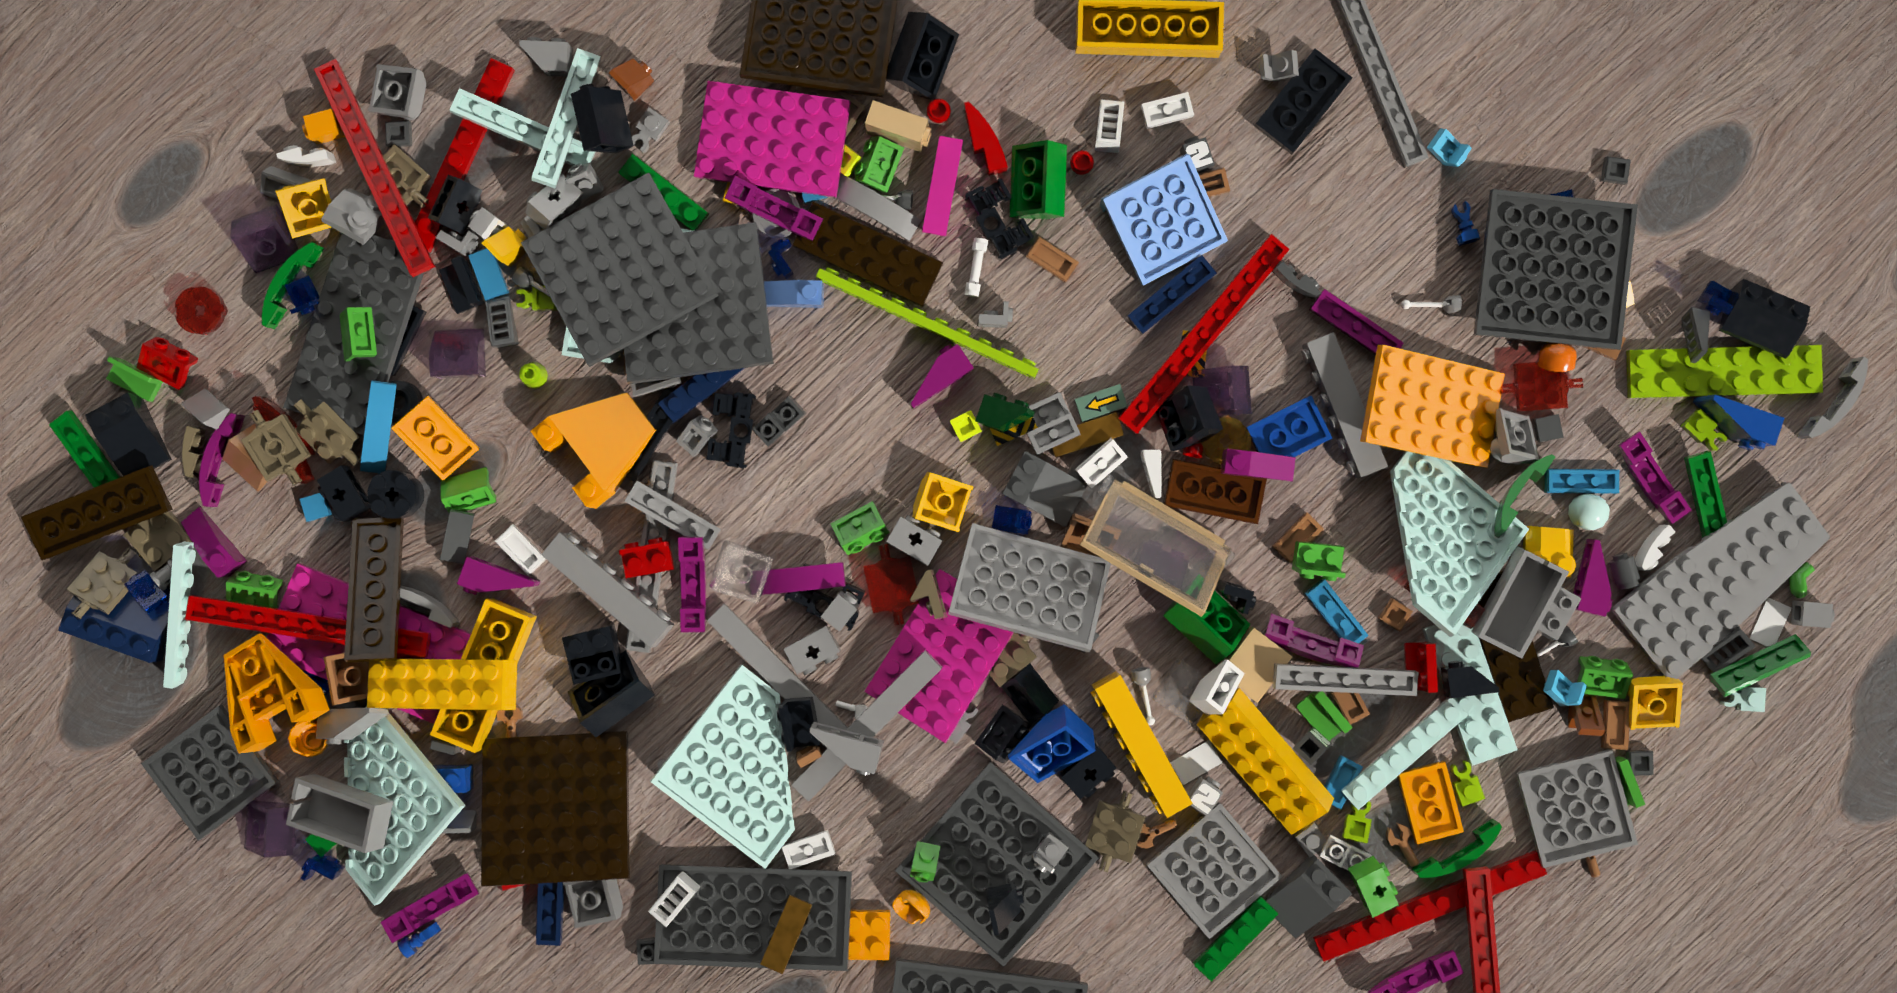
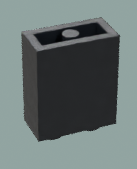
[571,84,634,153]

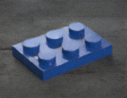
[1245,395,1332,457]

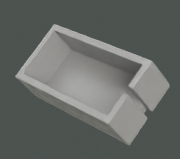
[1471,546,1569,658]
[286,774,393,853]

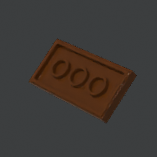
[1163,459,1267,524]

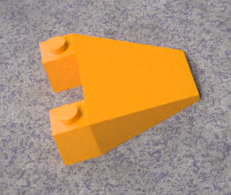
[530,392,656,509]
[223,634,330,754]

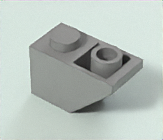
[519,37,573,77]

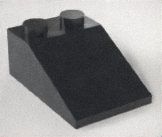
[85,392,172,476]

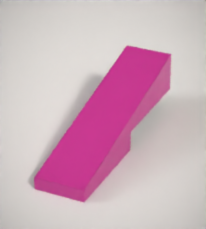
[922,136,963,236]

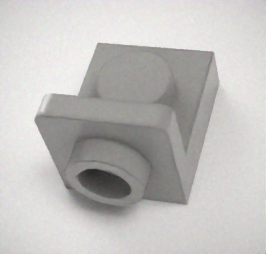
[1259,50,1299,82]
[565,163,604,200]
[436,230,479,257]
[978,301,1013,328]
[676,415,718,457]
[1292,822,1327,857]
[1032,832,1069,874]

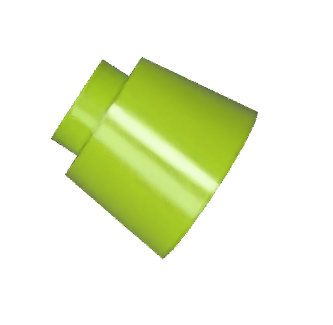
[519,362,548,389]

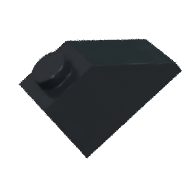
[1440,661,1500,698]

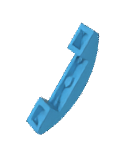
[360,380,397,473]

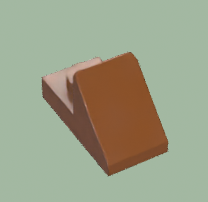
[1568,694,1605,736]

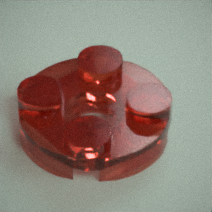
[175,287,228,335]

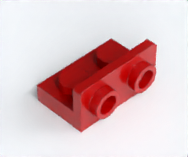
[136,337,198,390]
[618,537,674,578]
[1404,642,1438,693]

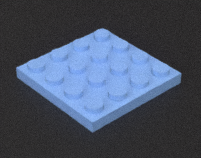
[1101,154,1228,286]

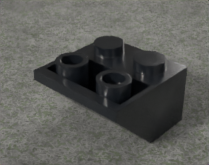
[1156,385,1223,451]
[562,624,621,685]

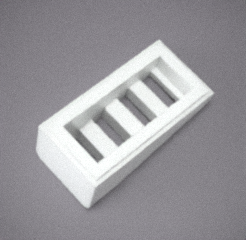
[1095,99,1124,153]
[1140,450,1161,498]
[648,871,700,927]

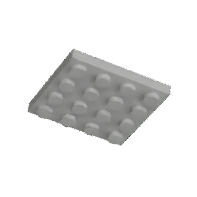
[1516,749,1638,868]
[1146,802,1283,939]

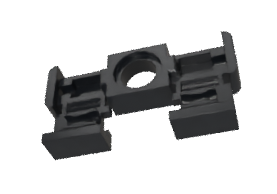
[965,178,1034,261]
[706,392,756,468]
[784,563,866,631]

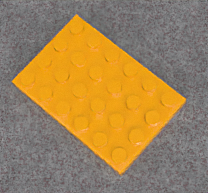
[1360,345,1505,468]

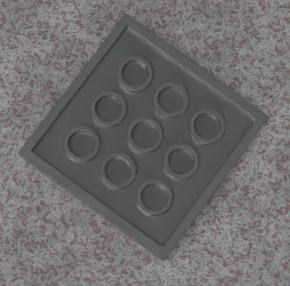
[141,705,279,841]

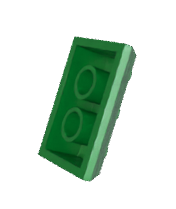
[1009,140,1067,219]
[1163,575,1251,665]

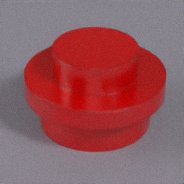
[927,99,951,123]
[1070,150,1094,175]

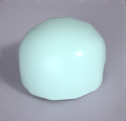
[1568,493,1610,530]

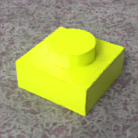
[841,144,862,177]
[950,410,982,443]

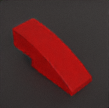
[964,102,1008,176]

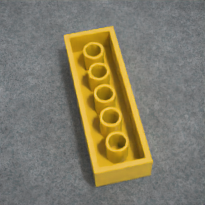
[1075,0,1224,58]
[430,598,537,753]
[367,659,517,710]
[1090,671,1193,818]
[1197,688,1334,835]

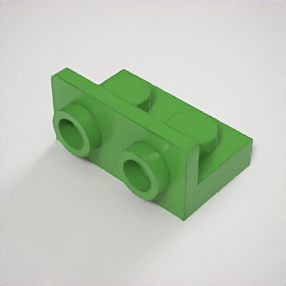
[854,136,904,193]
[830,501,890,555]
[1292,541,1346,581]
[226,571,283,608]
[1577,656,1633,699]

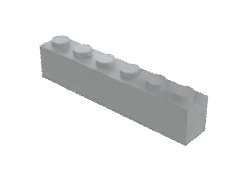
[1301,332,1388,478]
[541,532,675,648]

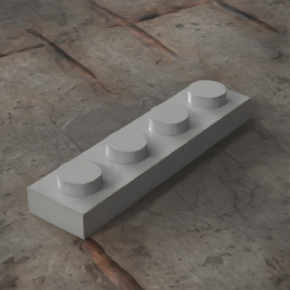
[624,480,721,550]

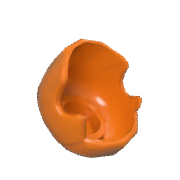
[1538,343,1577,372]

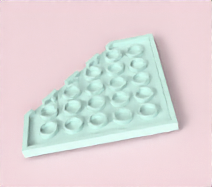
[1390,451,1529,637]
[650,665,795,869]
[344,706,466,905]

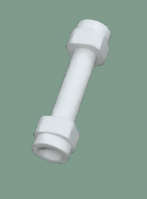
[964,238,988,297]

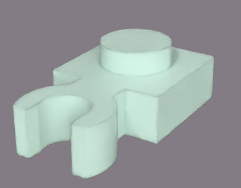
[1720,686,1766,712]

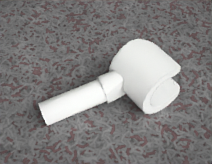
[836,700,868,719]

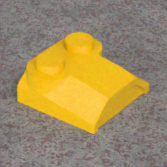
[275,178,332,239]
[912,472,973,532]
[1522,526,1576,578]
[1627,676,1683,730]

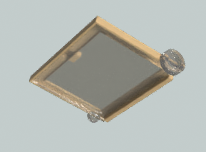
[1080,474,1235,617]

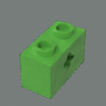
[1347,856,1399,918]

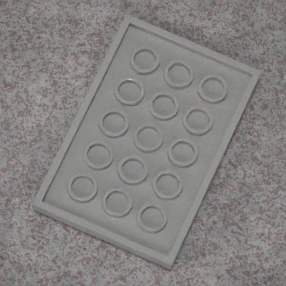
[948,523,1111,652]

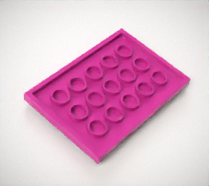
[694,81,851,198]
[864,569,1014,743]

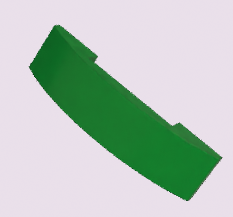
[262,242,325,329]
[1494,454,1555,538]
[1411,819,1502,878]

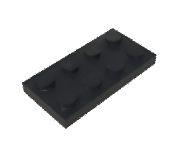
[1254,48,1353,155]

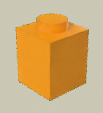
[302,109,345,144]

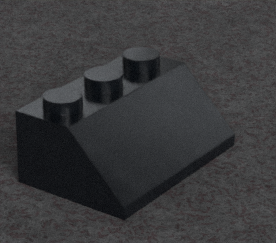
[886,12,959,101]
[1719,279,1811,359]
[568,650,655,737]

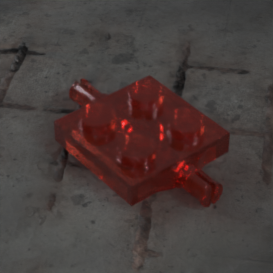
[1500,362,1583,412]
[863,544,920,626]

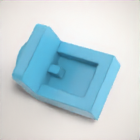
[1427,128,1472,167]
[1543,670,1586,706]

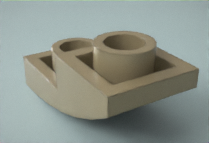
[182,426,206,478]

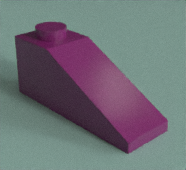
[911,344,974,409]
[1220,449,1296,482]
[181,507,247,578]
[1573,539,1612,617]
[457,556,540,595]

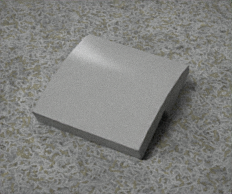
[1026,392,1081,455]

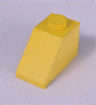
[482,226,528,267]

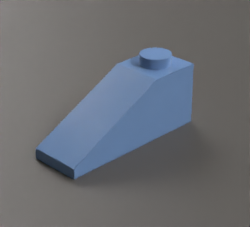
[764,280,824,308]

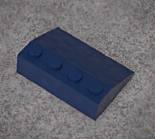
[58,577,170,663]

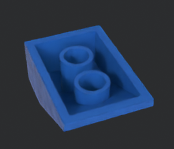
[1693,395,1785,450]
[1008,704,1096,783]

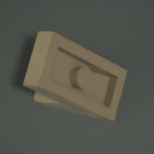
[910,569,948,620]

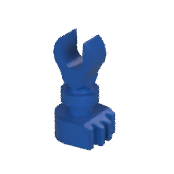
[1451,201,1480,246]
[397,922,441,958]

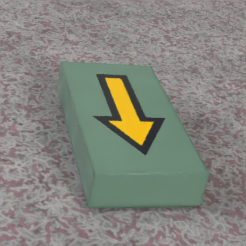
[1074,384,1128,422]

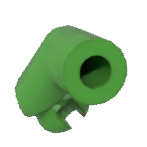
[1789,562,1815,599]

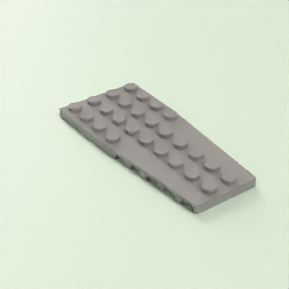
[1611,482,1830,679]

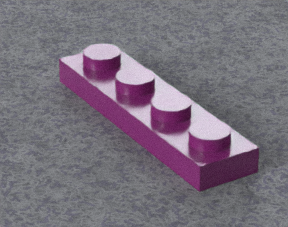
[1309,289,1404,355]

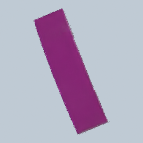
[725,176,823,241]
[199,413,245,507]
[1618,431,1692,524]
[678,537,706,632]
[749,562,846,595]
[1265,614,1364,668]
[380,872,479,943]
[1368,950,1464,993]

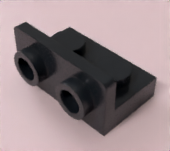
[1217,580,1256,615]
[777,697,821,752]
[975,704,1031,763]

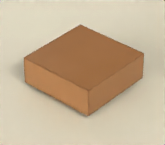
[1378,598,1413,632]
[796,745,822,768]

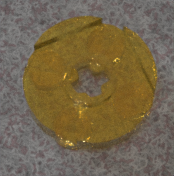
[1202,417,1251,465]

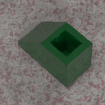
[975,393,1035,432]

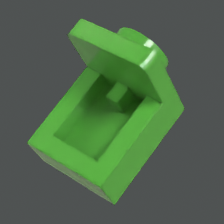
[910,841,941,882]

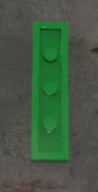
[618,154,709,231]
[49,410,120,488]
[1684,451,1727,538]
[1709,634,1811,697]
[1193,896,1279,982]

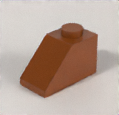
[609,58,654,101]

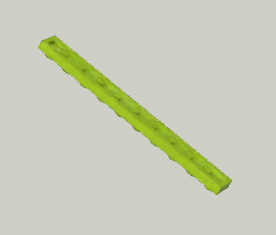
[816,267,1039,379]

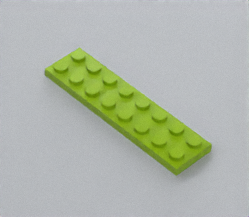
[1626,345,1823,398]

